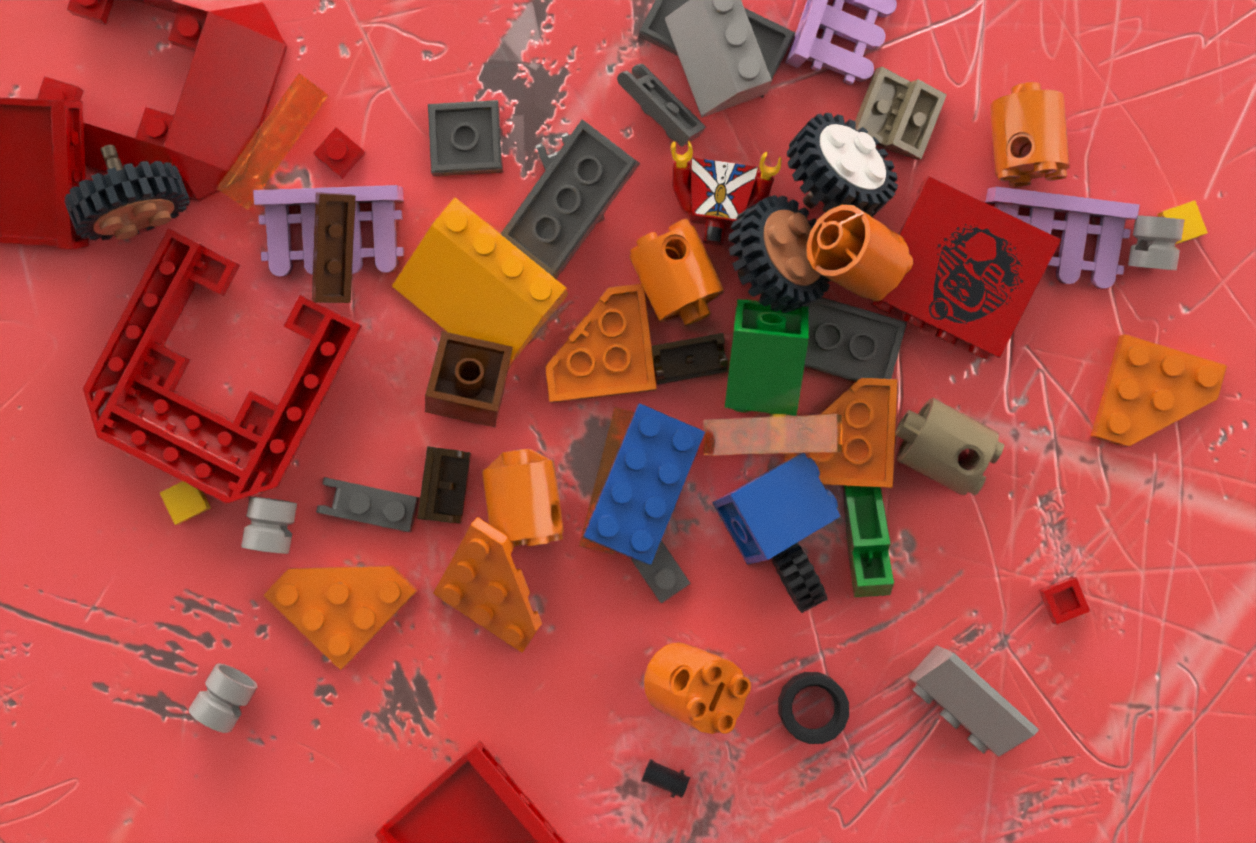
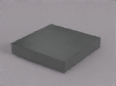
[428,100,503,176]

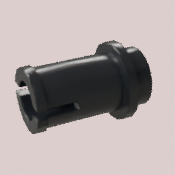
[641,759,690,798]

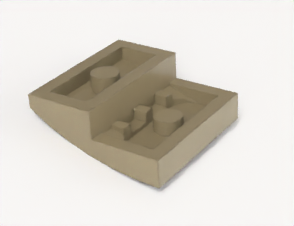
[855,66,947,160]

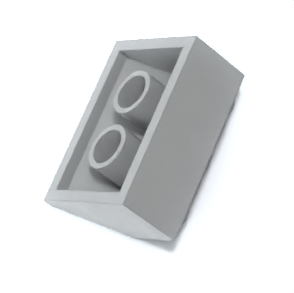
[665,0,772,118]
[908,645,1039,756]

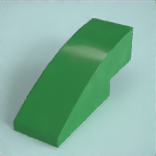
[843,485,894,598]

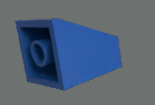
[712,452,841,565]

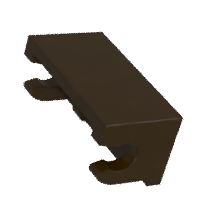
[651,333,728,385]
[417,446,471,523]

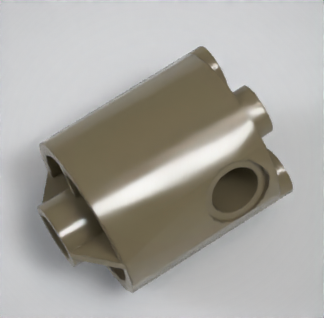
[895,398,1005,495]

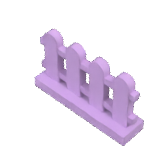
[785,0,897,85]
[253,185,405,276]
[985,186,1140,288]

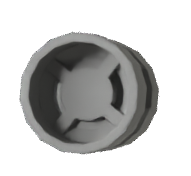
[1128,215,1185,270]
[241,496,297,554]
[189,663,258,733]

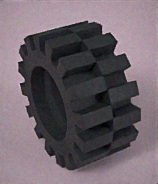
[771,542,828,613]

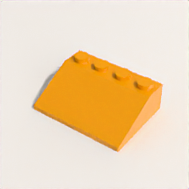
[392,197,568,366]

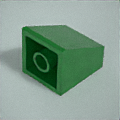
[724,299,809,416]

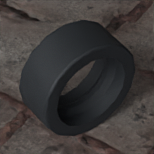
[778,672,849,744]

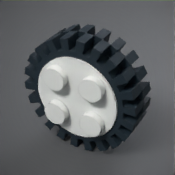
[787,113,898,217]

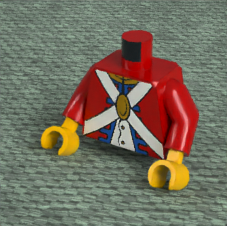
[671,141,782,245]

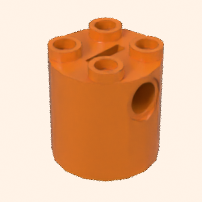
[990,82,1070,187]
[807,205,913,301]
[629,219,724,326]
[482,449,564,548]
[644,642,751,734]

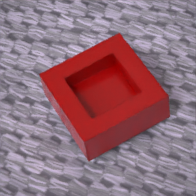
[313,127,365,179]
[1039,577,1090,625]

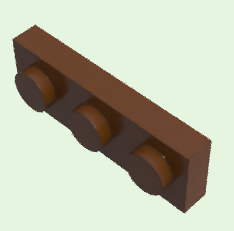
[312,192,356,303]

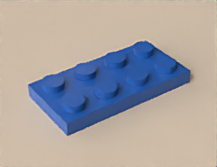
[583,403,705,565]

